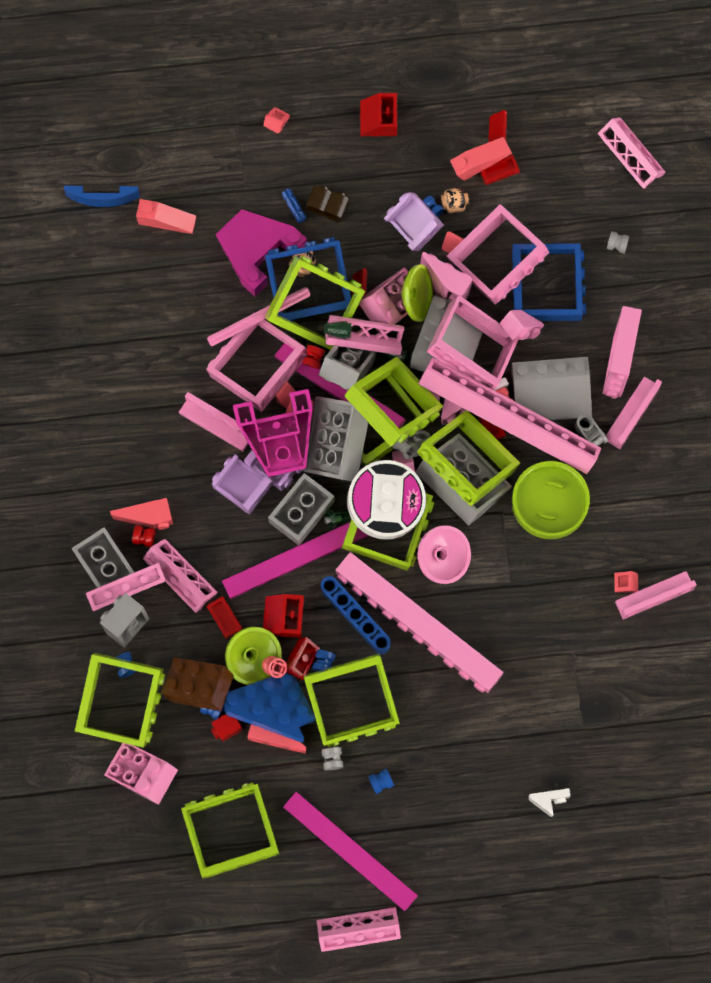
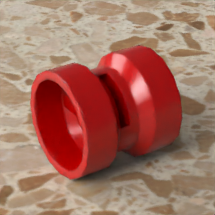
[302,345,325,369]
[132,525,155,547]

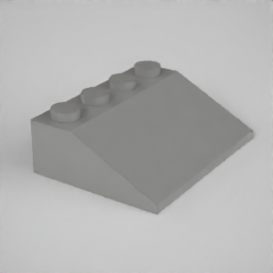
[410,296,483,372]
[511,357,592,421]
[302,396,368,481]
[415,433,512,526]

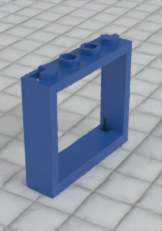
[265,237,351,320]
[512,244,586,321]

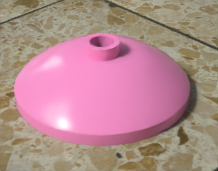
[418,526,471,584]

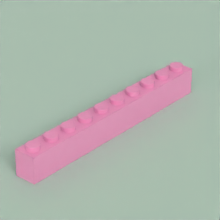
[418,357,601,474]
[336,552,503,693]

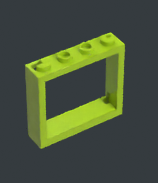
[265,256,365,350]
[344,357,443,447]
[361,375,422,467]
[417,410,520,507]
[342,493,434,571]
[75,653,165,748]
[303,654,400,747]
[181,783,279,879]

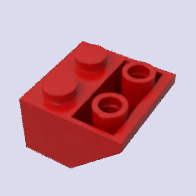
[360,93,397,136]
[263,594,304,638]

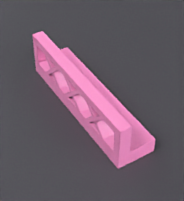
[598,118,666,189]
[325,315,404,355]
[606,377,662,449]
[179,392,249,452]
[143,539,218,613]
[86,563,166,611]
[615,571,697,620]
[317,907,401,952]

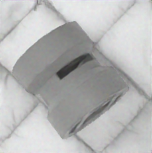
[607,231,629,254]
[322,747,343,770]

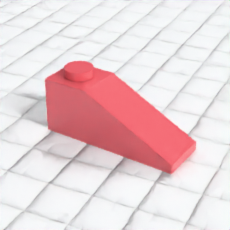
[450,137,512,181]
[136,199,196,234]
[110,498,173,530]
[247,724,307,754]

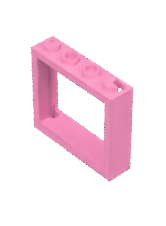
[447,204,549,305]
[427,295,518,390]
[602,306,642,399]
[206,320,307,412]

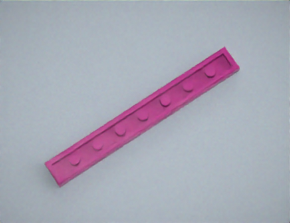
[275,343,406,429]
[222,523,369,599]
[283,792,418,911]

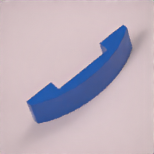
[64,186,140,207]

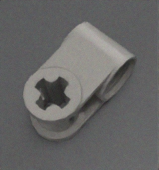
[575,414,608,446]
[393,430,430,459]

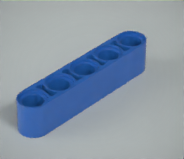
[321,576,390,654]

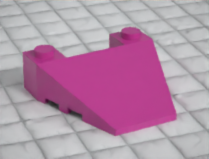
[216,210,307,297]
[233,389,312,477]

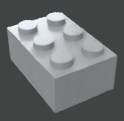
[319,346,377,390]
[268,473,335,545]
[72,527,134,588]
[100,593,149,648]

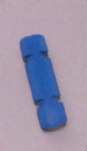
[282,189,306,223]

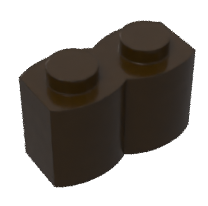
[306,185,349,222]

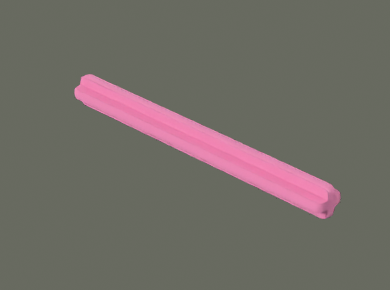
[207,287,311,346]

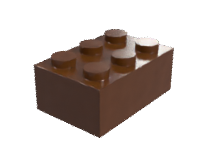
[161,657,234,711]

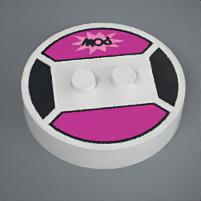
[347,460,426,539]

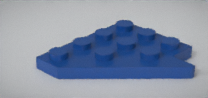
[223,673,315,742]

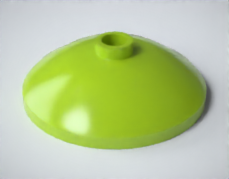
[401,264,433,322]
[225,627,282,685]

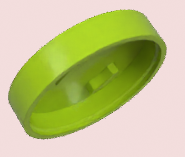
[512,461,590,539]

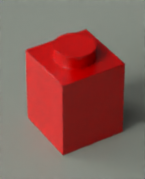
[210,714,243,742]

